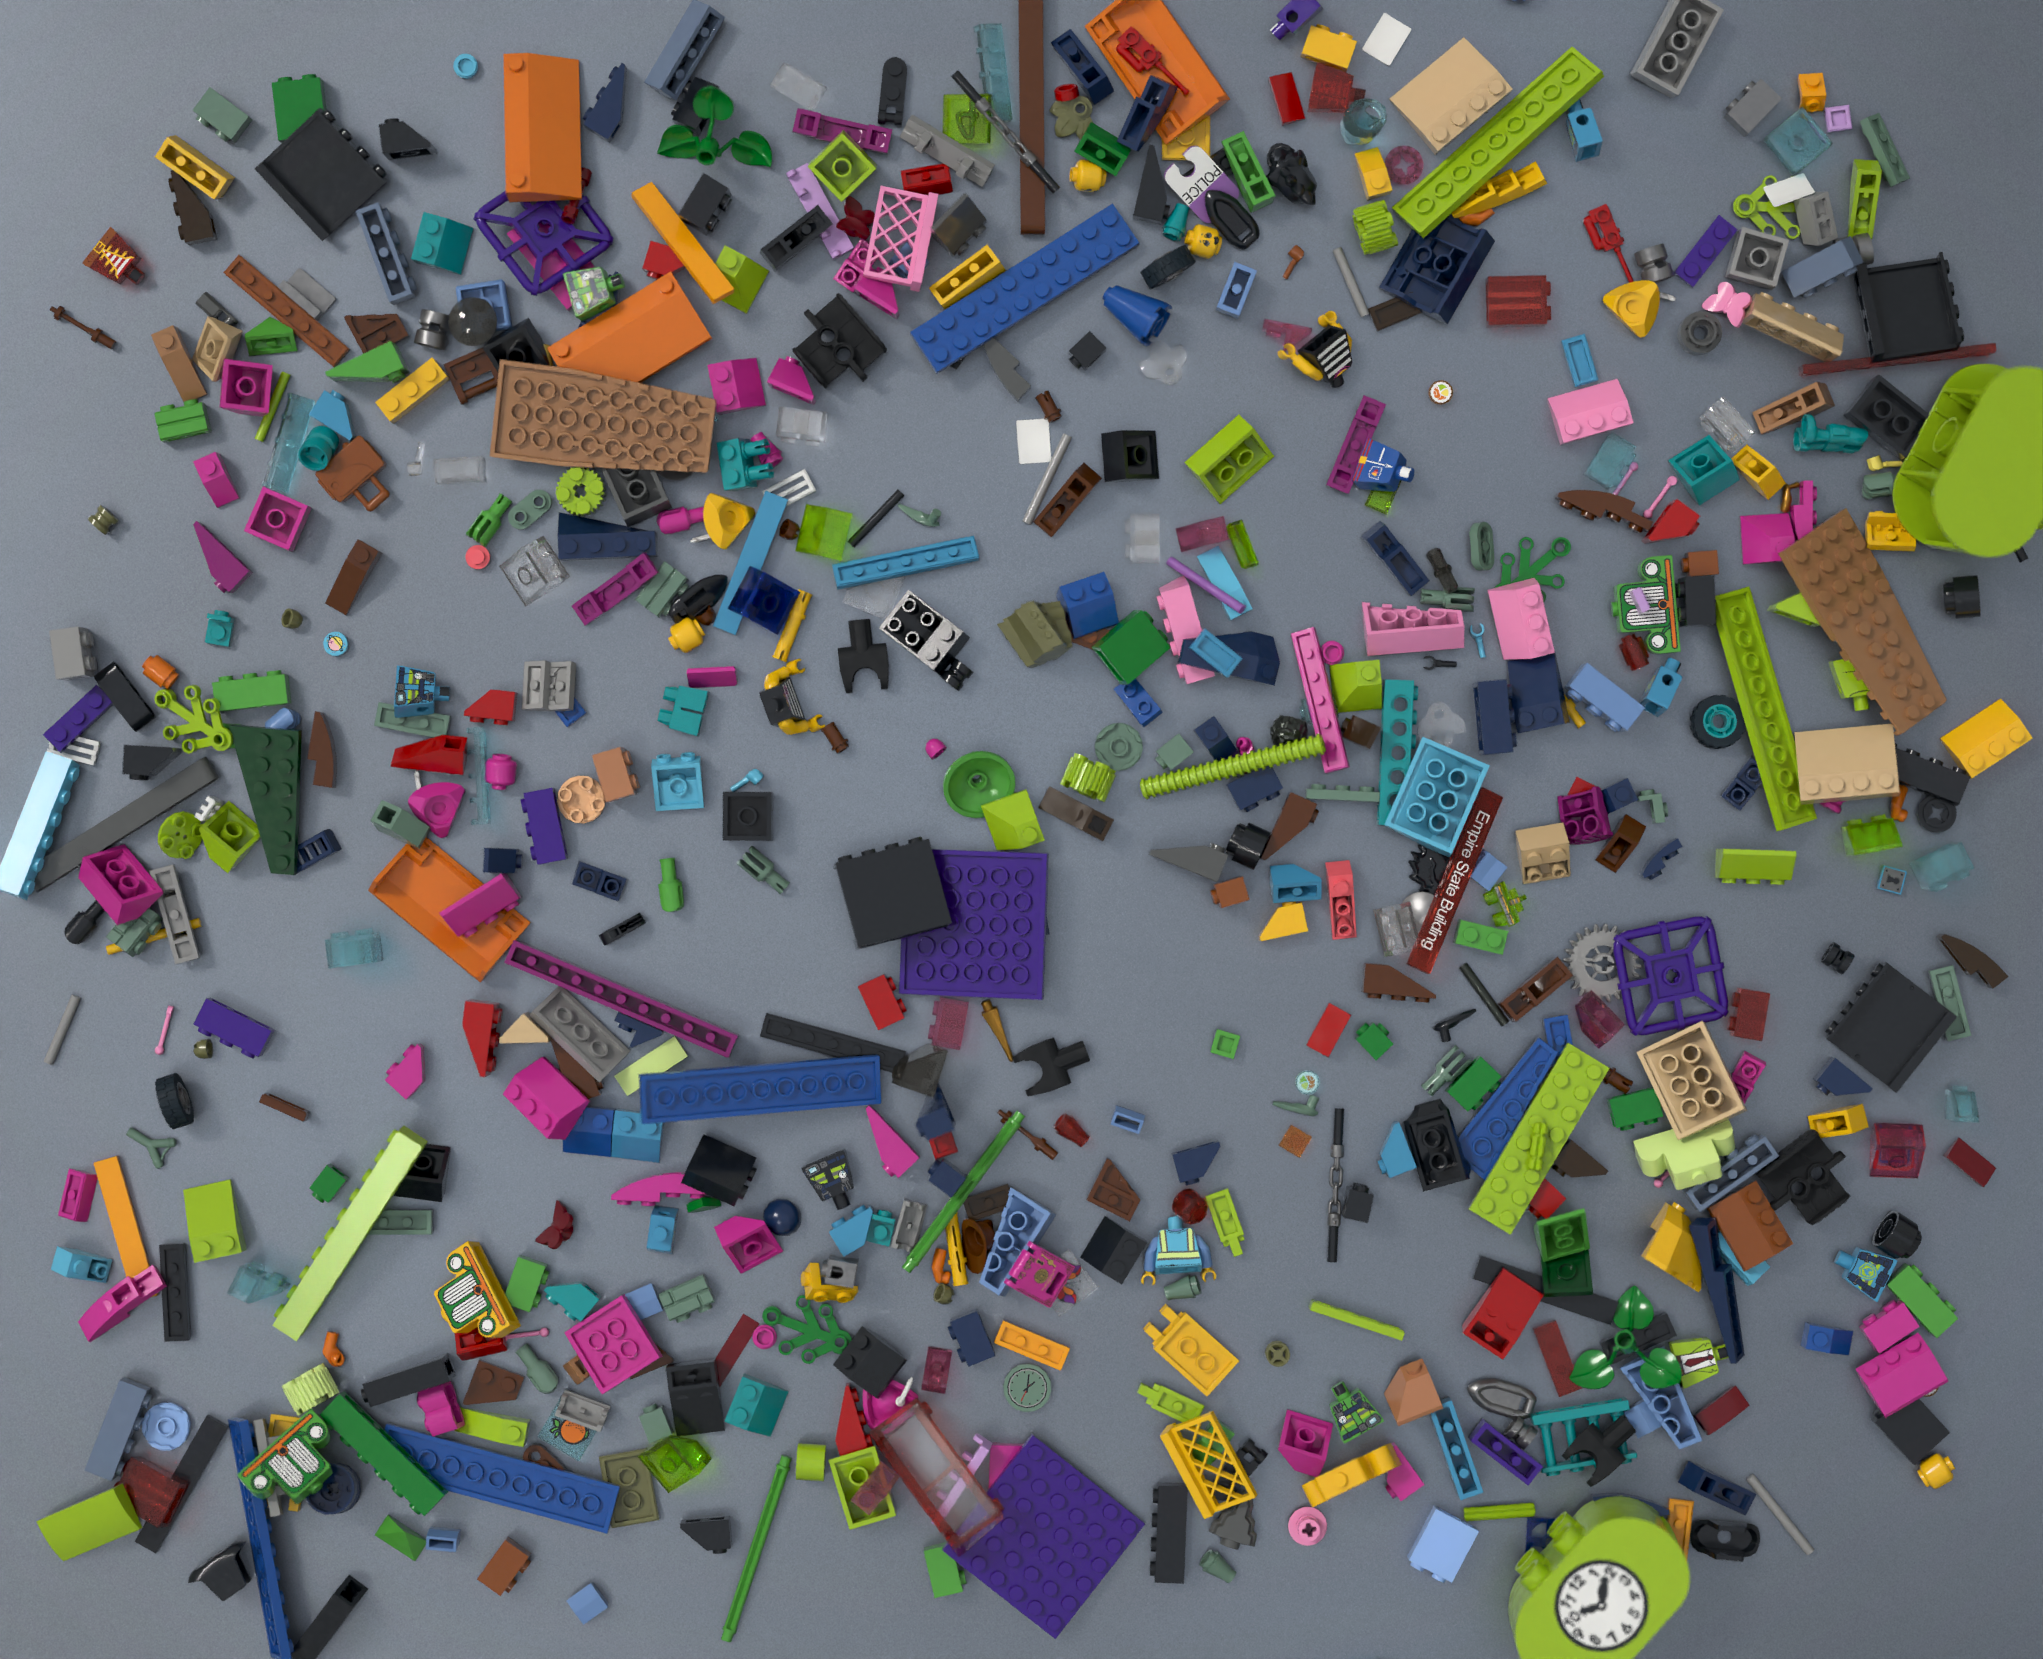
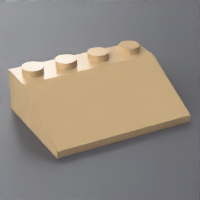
[1389,37,1513,155]
[1742,292,1844,363]
[1794,724,1900,805]
[1637,1021,1748,1140]

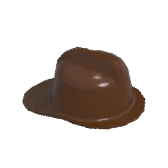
[962,1218,995,1274]

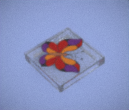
[1047,1248,1098,1317]

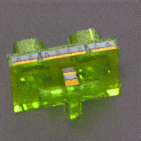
[1483,881,1527,927]

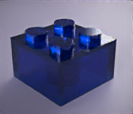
[728,566,800,635]

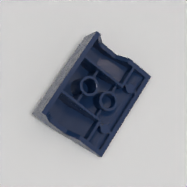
[1379,214,1495,324]

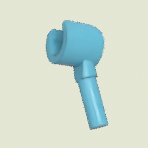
[1469,623,1486,658]
[730,769,764,792]

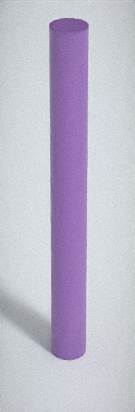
[1166,556,1246,614]

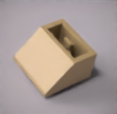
[1515,822,1571,884]

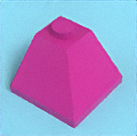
[854,267,899,320]
[767,356,816,405]
[1740,513,1795,564]
[714,1216,783,1274]
[1278,1409,1333,1477]

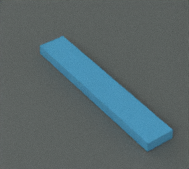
[713,491,788,635]
[832,536,979,590]

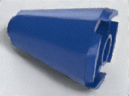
[1103,285,1172,347]

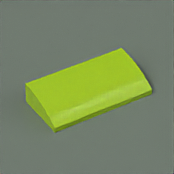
[36,1483,143,1561]

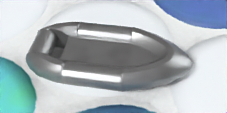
[1467,1379,1537,1419]

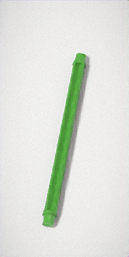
[902,1111,1025,1273]
[721,1455,792,1642]

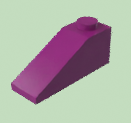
[193,521,253,593]

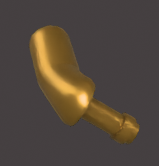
[1780,482,1800,513]

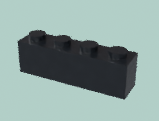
[1895,743,1970,806]
[1150,1482,1188,1584]

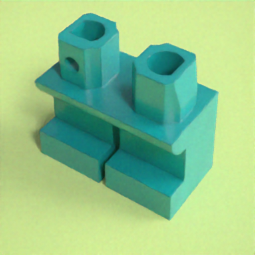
[657,686,709,736]

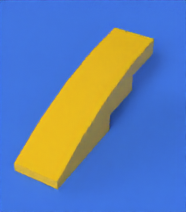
[1452,161,1547,218]

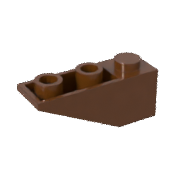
[1361,963,1436,1003]

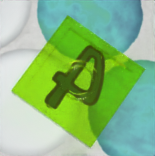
[943,94,991,144]

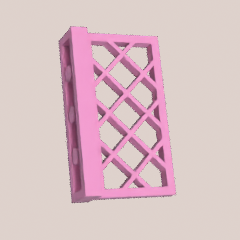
[863,186,939,292]

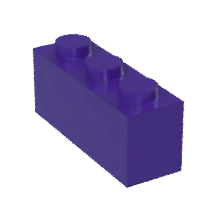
[521,788,568,865]
[194,997,275,1058]
[1468,1418,1543,1486]

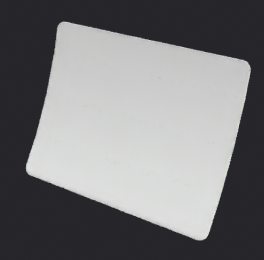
[1362,13,1411,65]
[1763,173,1815,207]
[1016,419,1051,464]

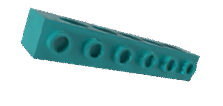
[1377,679,1418,825]

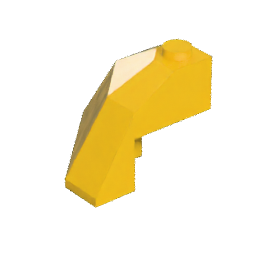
[1641,1202,1702,1292]

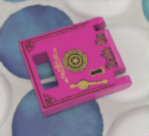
[1004,1241,1075,1308]

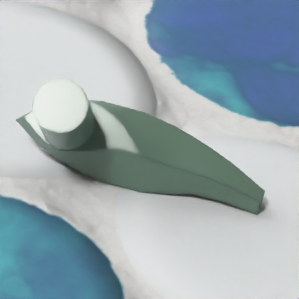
[898,503,941,527]
[1273,1095,1319,1116]

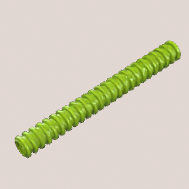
[1140,733,1326,799]

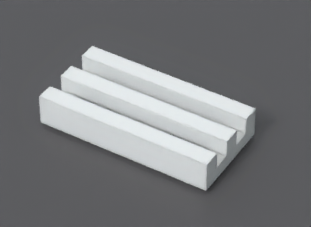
[762,469,816,507]
[47,737,101,766]
[194,796,224,821]

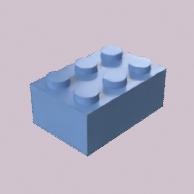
[1564,663,1645,732]

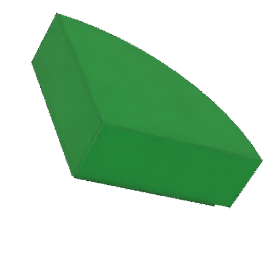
[686,1197,721,1213]

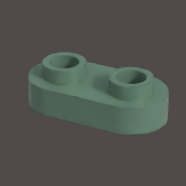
[508,490,552,530]
[1469,522,1494,571]

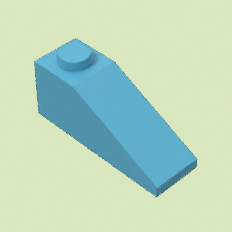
[1197,546,1252,621]

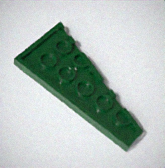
[229,724,302,875]

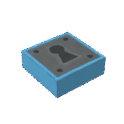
[1876,865,1907,895]

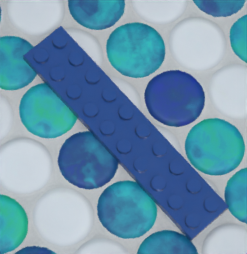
[910,203,1139,374]
[639,1055,881,1124]
[228,1418,294,1659]
[374,1423,621,1534]

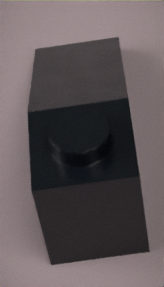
[1133,144,1170,225]
[760,205,833,272]

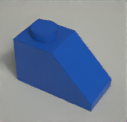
[1801,1322,1853,1355]

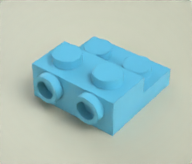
[651,752,704,811]

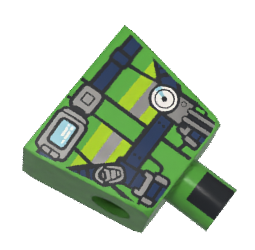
[563,267,625,322]
[1329,1381,1384,1444]

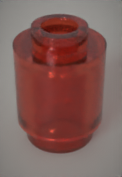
[1618,633,1650,671]

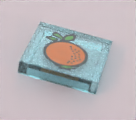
[537,1396,597,1461]

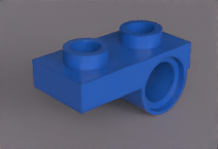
[1114,678,1163,728]

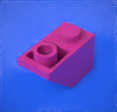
[385,1043,426,1100]

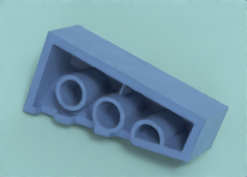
[979,1187,1057,1296]
[1620,1346,1702,1449]

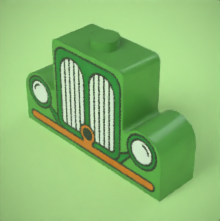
[1611,555,1681,654]
[237,1409,333,1504]

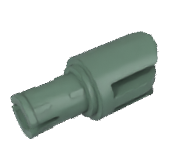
[1862,472,1897,499]
[1420,586,1475,612]
[736,846,790,894]
[1421,1045,1473,1096]
[515,1343,558,1394]

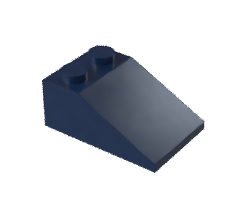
[1507,653,1570,733]

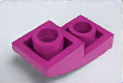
[833,239,882,292]
[1731,1051,1766,1104]

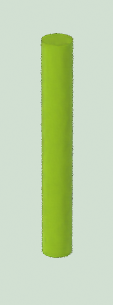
[254,372,291,442]

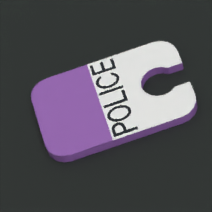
[1164,145,1239,223]

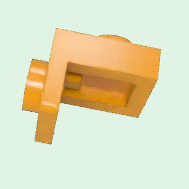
[1797,73,1827,112]

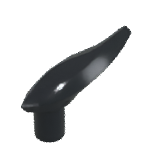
[1433,1009,1476,1042]

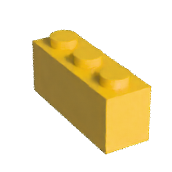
[155,135,235,200]
[929,245,1006,310]
[375,357,450,424]

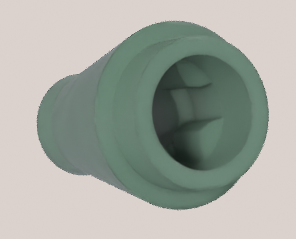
[1164,1274,1201,1300]
[1199,1550,1236,1583]

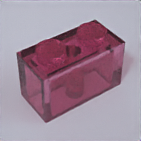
[928,996,969,1050]

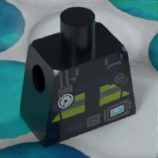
[801,1148,854,1210]

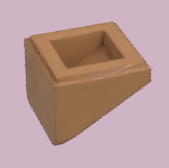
[563,1355,590,1385]

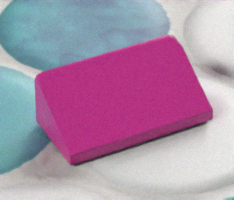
[687,666,737,688]
[58,1168,98,1222]

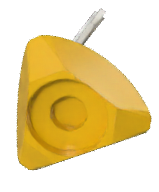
[1603,280,1676,338]
[690,493,756,550]

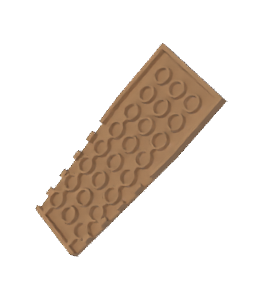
[490,359,717,473]
[1778,508,1947,736]

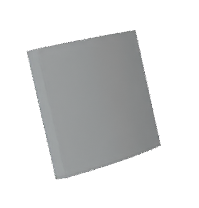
[522,661,576,711]

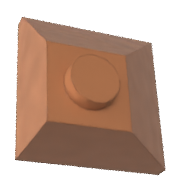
[1384,1359,1443,1426]

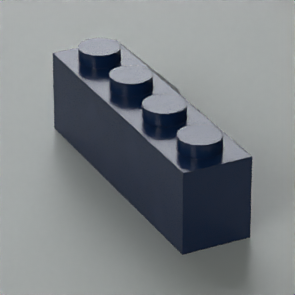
[558,512,658,561]
[915,1079,956,1141]

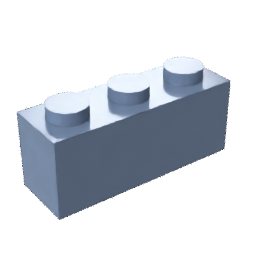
[1782,236,1864,298]

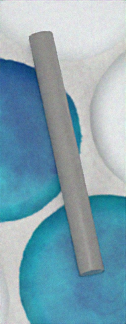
[1022,433,1072,525]
[1746,1474,1814,1555]

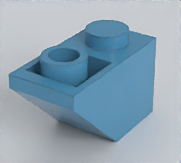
[829,1205,874,1257]

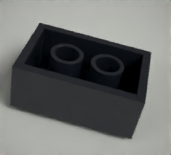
[1844,375,1929,460]

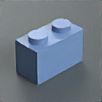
[1216,262,1257,319]

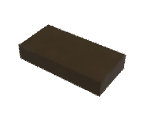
[1368,292,1422,332]

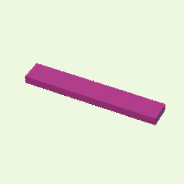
[1291,627,1350,774]

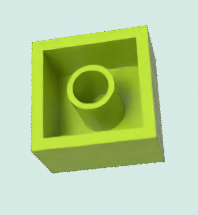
[808,130,877,202]

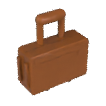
[315,435,390,512]

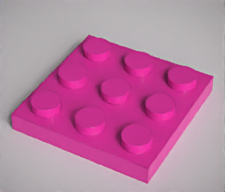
[564,1294,662,1394]

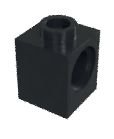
[1069,331,1106,371]

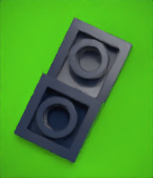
[1721,755,1762,811]
[1639,838,1682,880]
[571,861,626,901]

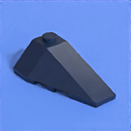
[1178,631,1280,686]

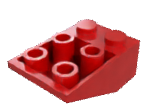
[462,999,503,1077]
[1462,1267,1544,1360]

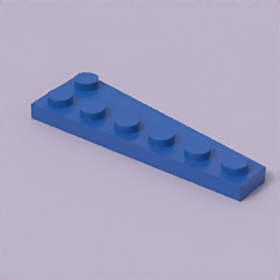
[1458,1037,1558,1180]

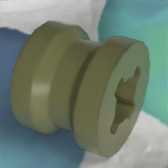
[88,504,119,535]
[1265,1341,1290,1367]

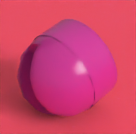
[925,739,947,760]

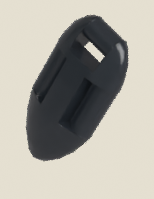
[1205,190,1260,249]
[668,575,728,624]

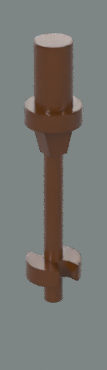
[50,306,116,349]
[998,1110,1058,1160]

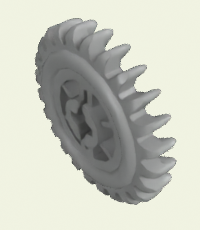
[1563,924,1643,1003]

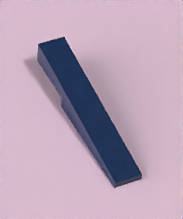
[1689,1218,1745,1364]

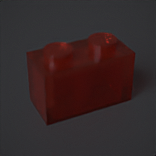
[1727,988,1770,1041]

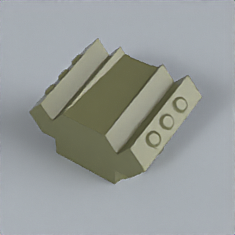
[997,601,1073,668]

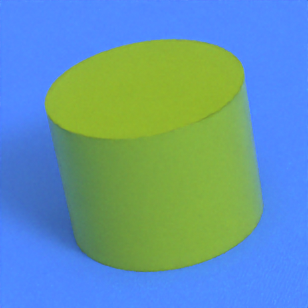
[796,1443,826,1481]

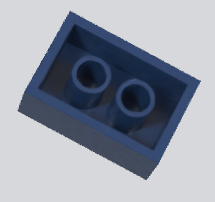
[1473,679,1517,755]

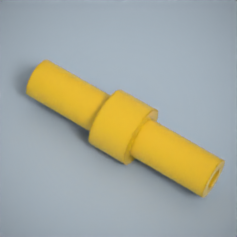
[1564,694,1586,728]

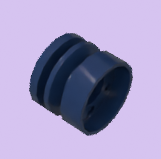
[306,1463,362,1515]

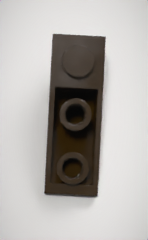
[168,171,218,245]
[1038,786,1114,841]

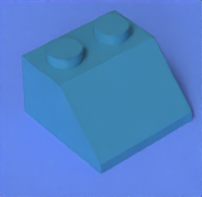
[611,1109,665,1163]

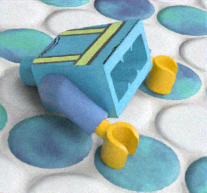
[1141,1216,1216,1285]

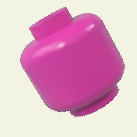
[484,754,517,790]

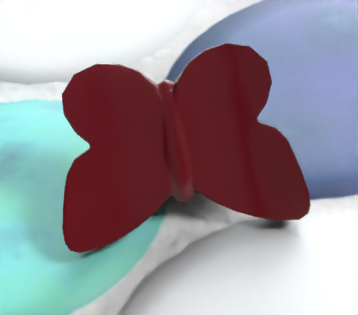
[836,196,875,240]
[535,1200,573,1250]

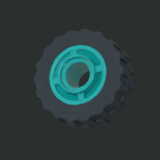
[1690,695,1745,749]

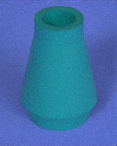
[1162,203,1190,241]

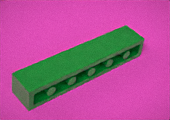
[320,1391,448,1516]

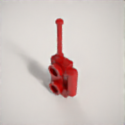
[1116,26,1189,95]
[1583,204,1634,283]

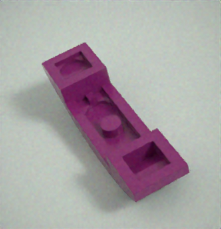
[792,108,892,154]
[1326,395,1386,494]
[572,552,659,626]

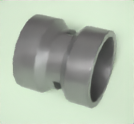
[1504,1416,1538,1450]

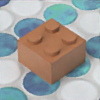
[592,747,640,802]

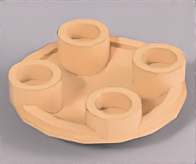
[557,775,605,824]

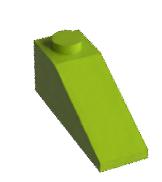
[1847,159,1882,239]
[455,1407,531,1447]

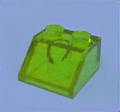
[795,504,853,562]
[1841,814,1903,855]

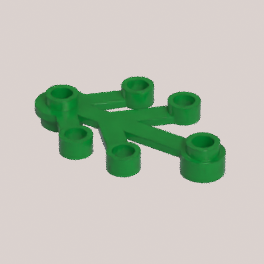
[1494,537,1571,602]
[762,1295,852,1364]

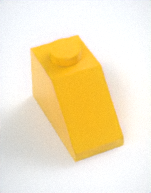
[1354,147,1392,201]
[1731,445,1786,500]
[1259,901,1308,941]
[1807,1104,1869,1138]

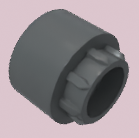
[1677,311,1722,355]

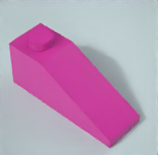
[866,1105,920,1178]

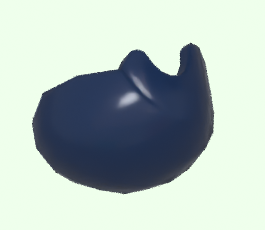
[763,1199,801,1236]

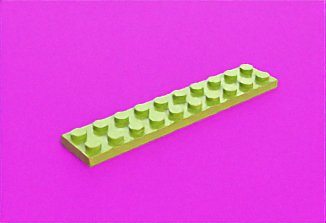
[1392,47,1604,238]
[1715,586,1817,831]

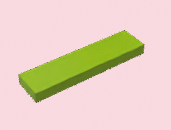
[1309,1299,1405,1341]

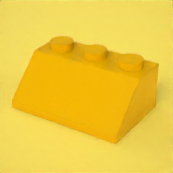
[1939,698,2033,779]

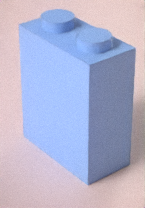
[1407,1505,1479,1583]

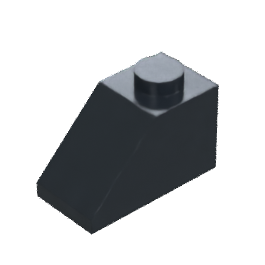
[680,1516,732,1554]

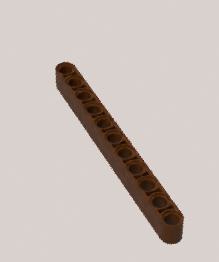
[1019,0,1045,235]

